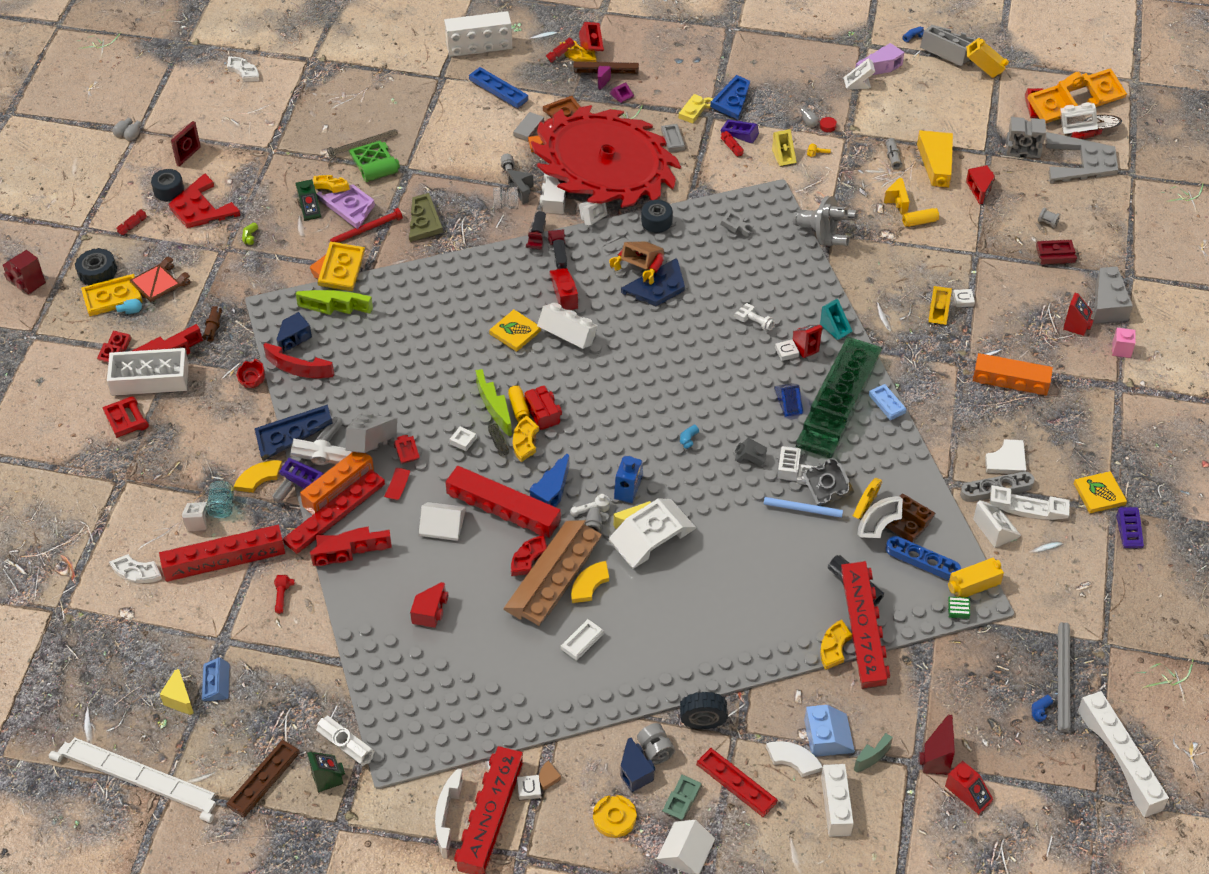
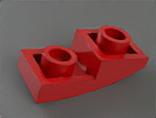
[97,330,132,363]

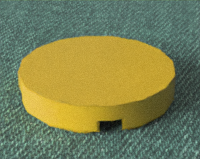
[593,795,637,838]

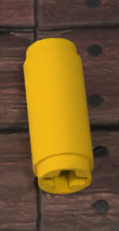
[902,208,939,227]
[508,386,530,422]

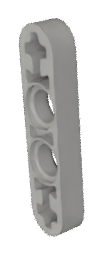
[960,472,1035,502]

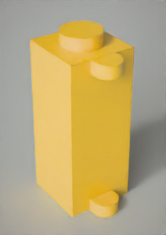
[966,38,1009,78]
[948,557,1004,598]

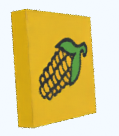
[489,309,541,352]
[1073,471,1127,514]

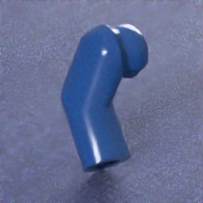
[902,26,924,42]
[1032,695,1053,722]

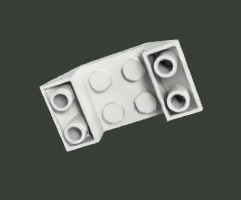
[608,499,696,569]

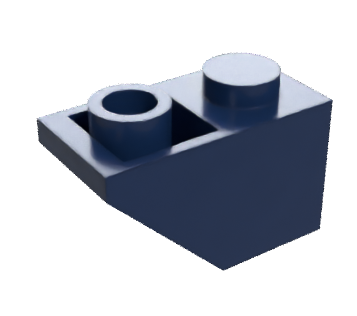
[276,312,312,353]
[620,738,655,793]

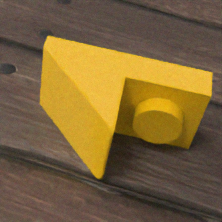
[884,178,910,215]
[928,286,952,325]

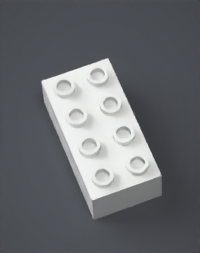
[444,11,512,57]
[107,348,189,396]

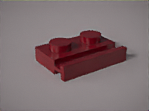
[1036,239,1077,265]

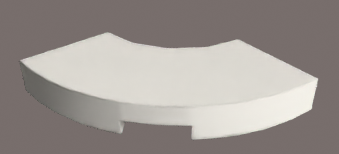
[227,56,259,82]
[109,554,162,583]
[766,741,823,777]

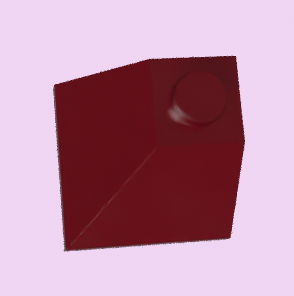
[171,121,201,167]
[918,714,955,775]

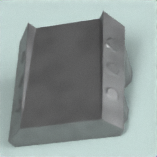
[802,458,855,506]

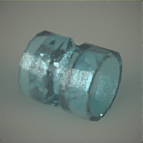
[206,481,234,518]

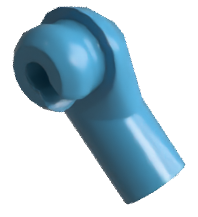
[680,424,699,449]

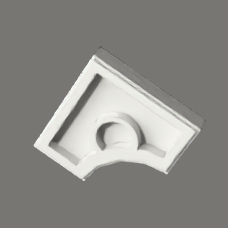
[985,439,1026,474]

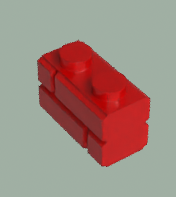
[524,385,562,430]

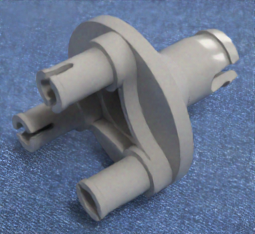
[793,196,859,246]

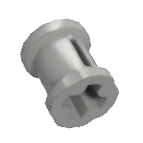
[1038,207,1061,228]

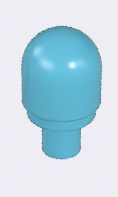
[116,299,142,314]

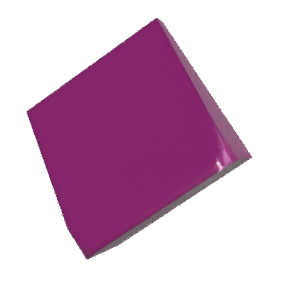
[598,66,611,89]
[610,82,634,103]

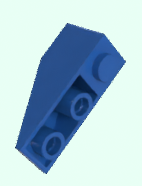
[529,454,570,507]

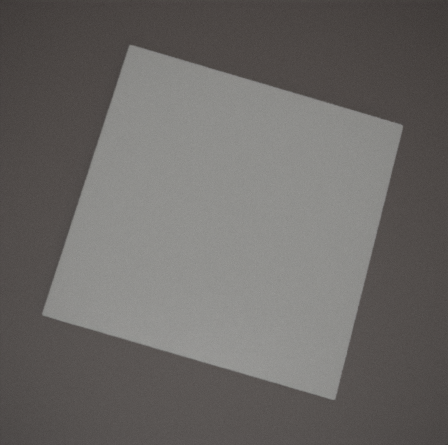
[245,179,1014,789]

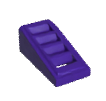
[720,120,759,143]
[279,458,324,489]
[1116,507,1144,548]

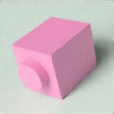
[1112,328,1136,358]

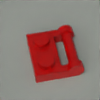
[102,397,149,438]

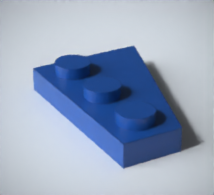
[710,75,750,120]

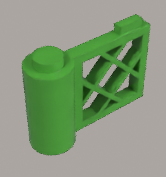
[349,141,400,182]

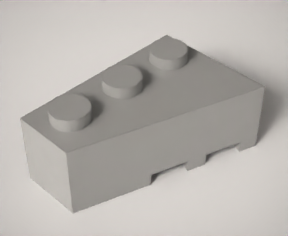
[920,25,981,66]
[1093,266,1133,324]
[345,412,398,453]

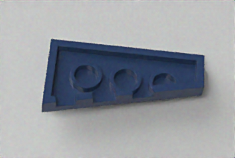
[254,404,333,461]

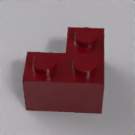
[2,249,46,294]

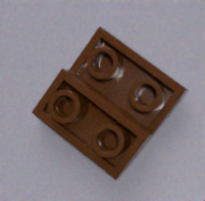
[885,493,936,543]

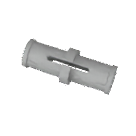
[885,138,902,170]

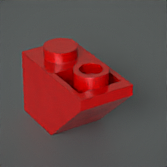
[410,582,449,628]

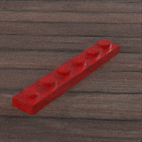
[283,469,385,554]

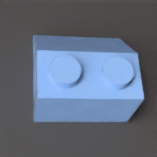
[804,705,855,757]

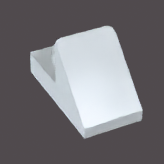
[844,58,875,90]
[579,202,608,225]
[182,502,208,532]

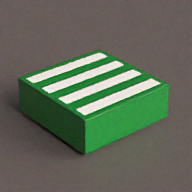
[948,597,970,619]

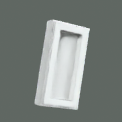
[561,619,604,661]

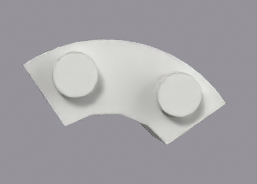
[858,496,903,538]

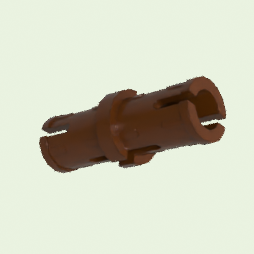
[202,306,223,342]

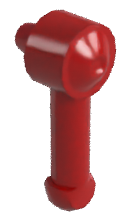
[274,575,295,614]

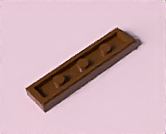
[573,61,639,74]
[226,739,300,818]

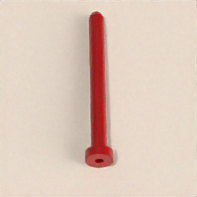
[330,208,403,243]

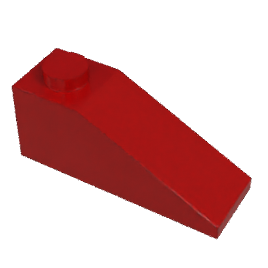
[549,268,578,310]

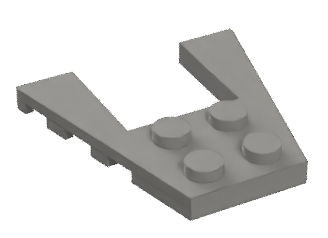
[1045,132,1118,184]

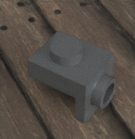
[735,438,767,466]

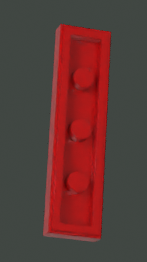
[696,748,778,817]

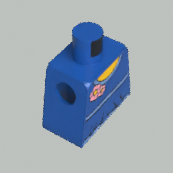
[614,456,643,504]

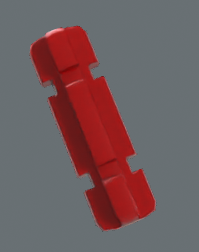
[546,37,575,62]
[1071,129,1103,140]
[721,131,744,157]
[116,209,147,235]

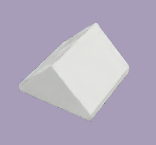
[973,500,1021,548]
[419,502,466,541]
[657,820,715,874]

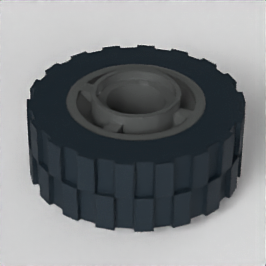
[75,248,117,285]
[680,692,728,729]

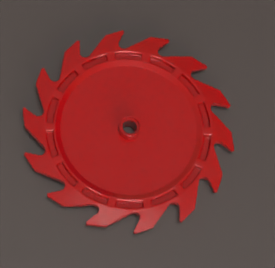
[531,105,681,208]

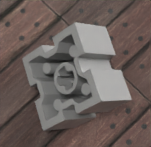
[1006,117,1046,158]

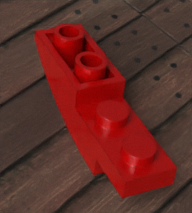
[132,324,203,355]
[310,526,392,566]

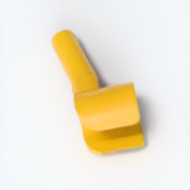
[807,143,831,157]

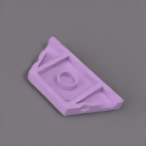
[316,185,375,229]

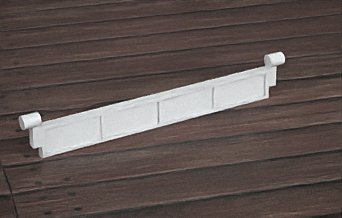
[49,737,216,823]

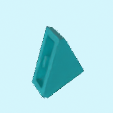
[820,298,853,340]

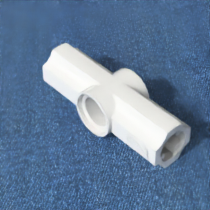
[290,439,352,465]
[316,716,375,766]

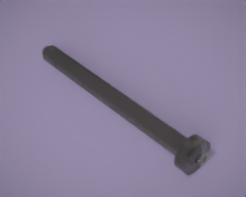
[327,129,398,159]

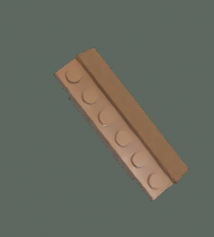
[503,520,602,626]

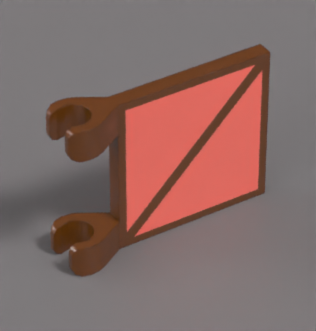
[130,256,191,302]

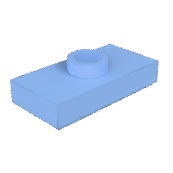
[869,384,907,420]

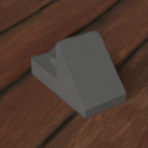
[507,169,534,204]

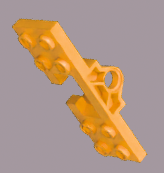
[1027,68,1127,123]

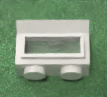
[1060,102,1098,134]

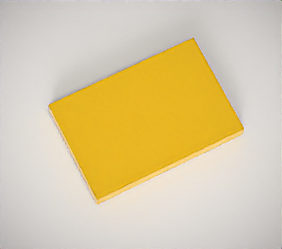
[317,241,365,292]
[81,274,143,317]

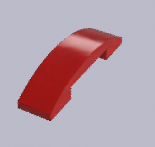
[263,343,335,378]

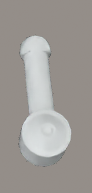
[570,494,610,517]

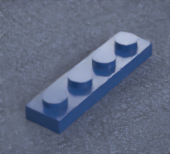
[469,67,529,108]

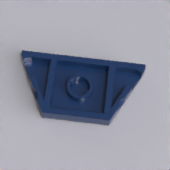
[621,258,685,306]

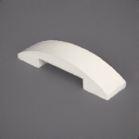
[990,485,1070,520]
[435,769,463,859]

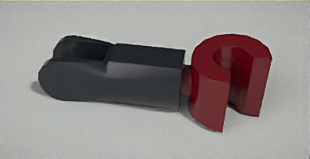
[525,211,546,250]
[548,229,567,269]

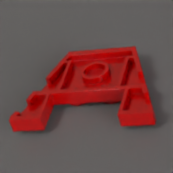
[169,173,240,228]

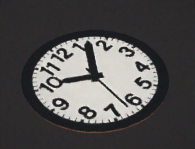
[1083,115,1122,129]

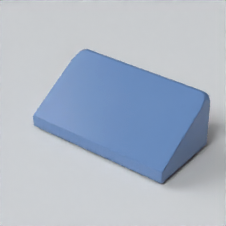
[202,657,230,701]

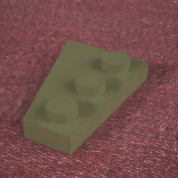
[409,193,444,242]

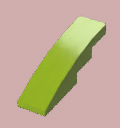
[296,290,373,315]
[475,369,512,436]

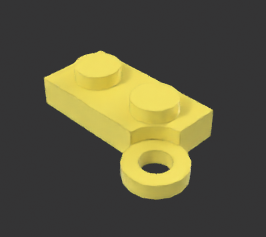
[678,94,713,123]

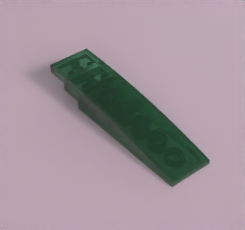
[795,336,883,458]

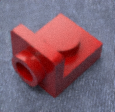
[394,435,420,464]

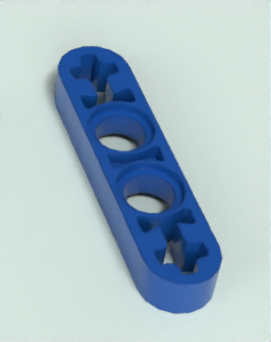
[886,536,961,580]

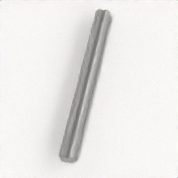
[272,416,343,503]
[1058,622,1070,733]

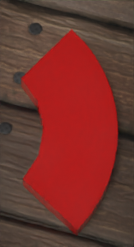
[511,535,547,576]

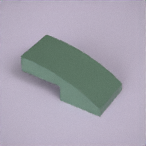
[854,733,893,773]
[662,775,702,821]

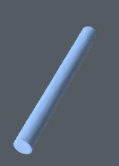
[764,497,843,518]

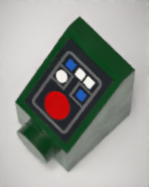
[295,179,321,221]
[307,752,345,793]

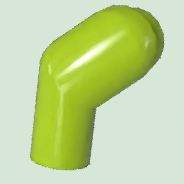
[242,222,258,245]

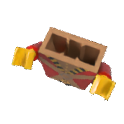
[609,241,664,285]

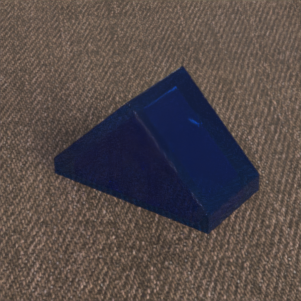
[774,383,803,417]

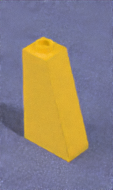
[917,130,953,188]

